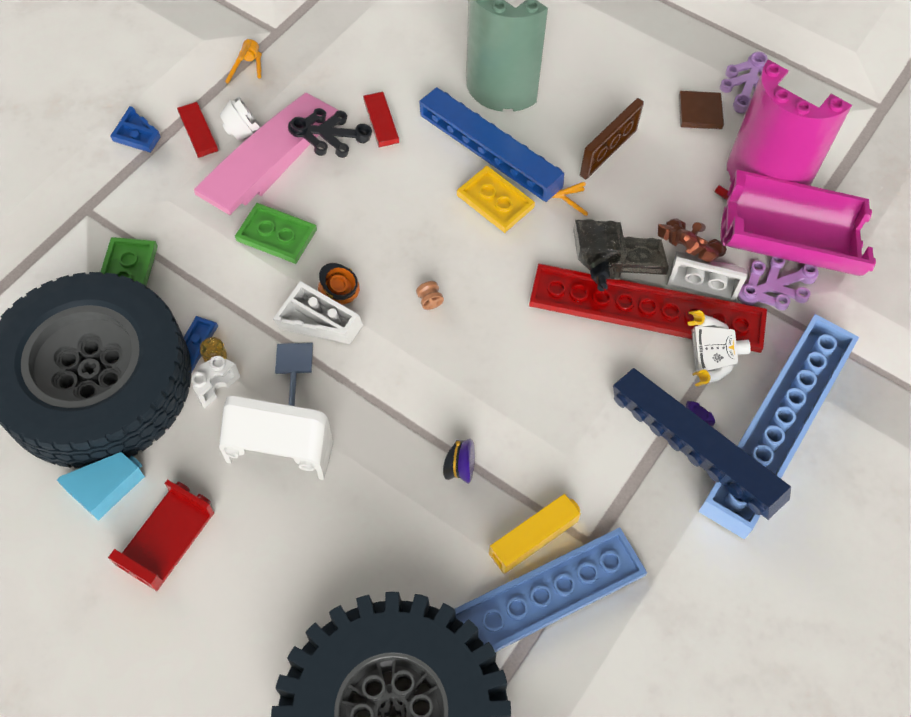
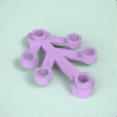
[720,52,768,113]
[738,257,819,310]

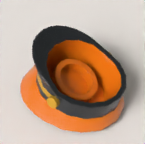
[318,263,360,305]

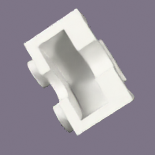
[191,356,240,409]

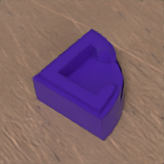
[686,401,715,426]

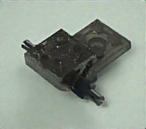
[573,219,669,291]

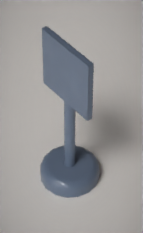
[275,343,313,407]

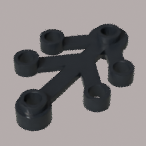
[288,108,372,158]

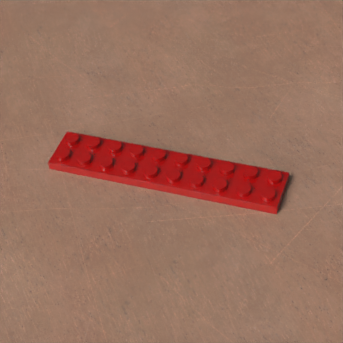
[529,264,767,353]

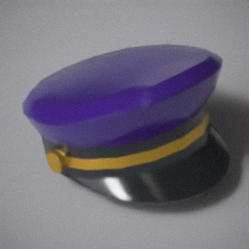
[443,438,475,484]

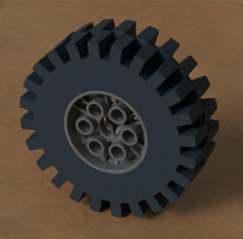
[271,592,511,717]

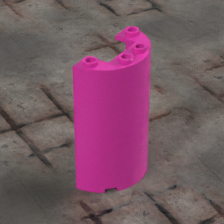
[727,59,852,186]
[720,170,876,276]

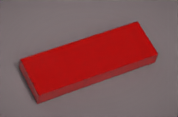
[363,92,399,147]
[177,102,218,158]

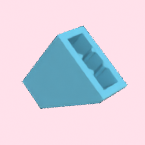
[57,452,145,521]

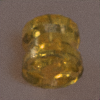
[200,337,227,362]

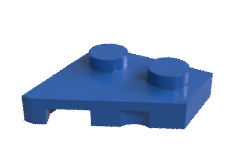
[110,106,161,153]

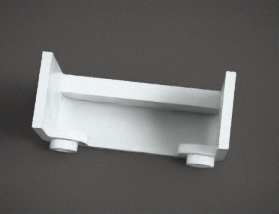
[219,396,333,480]

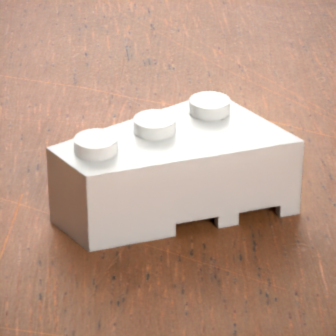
[273,281,363,344]

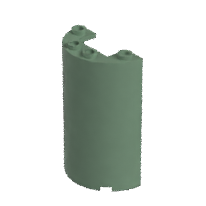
[466,0,548,112]

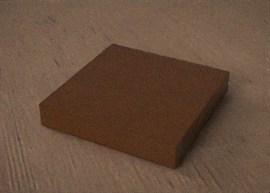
[679,91,724,129]

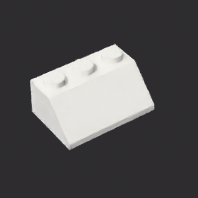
[667,251,747,302]

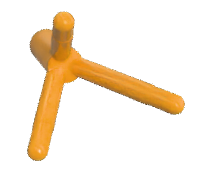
[552,182,588,216]

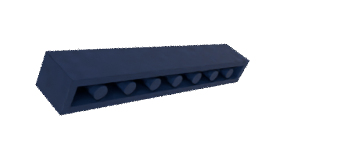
[613,368,791,520]

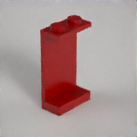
[108,479,214,591]

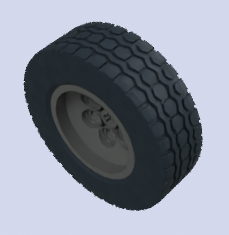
[0,272,191,468]

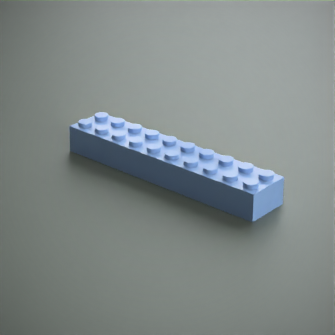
[699,314,859,539]

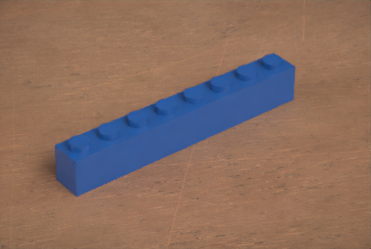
[419,87,564,202]

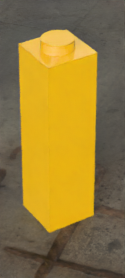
[489,494,581,574]

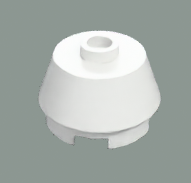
[220,96,261,140]

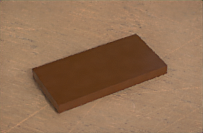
[580,98,644,180]

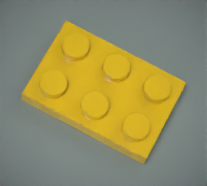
[457,165,535,233]

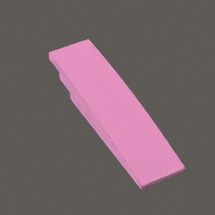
[194,93,339,215]

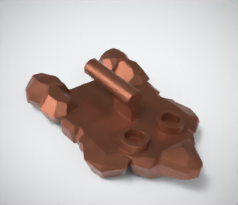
[658,218,727,263]

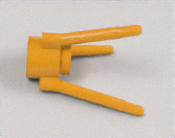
[225,39,262,84]

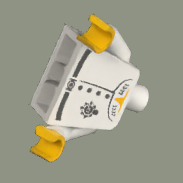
[688,310,750,387]

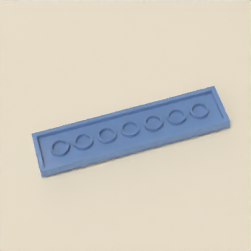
[455,527,647,652]

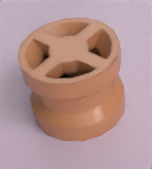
[416,281,444,310]

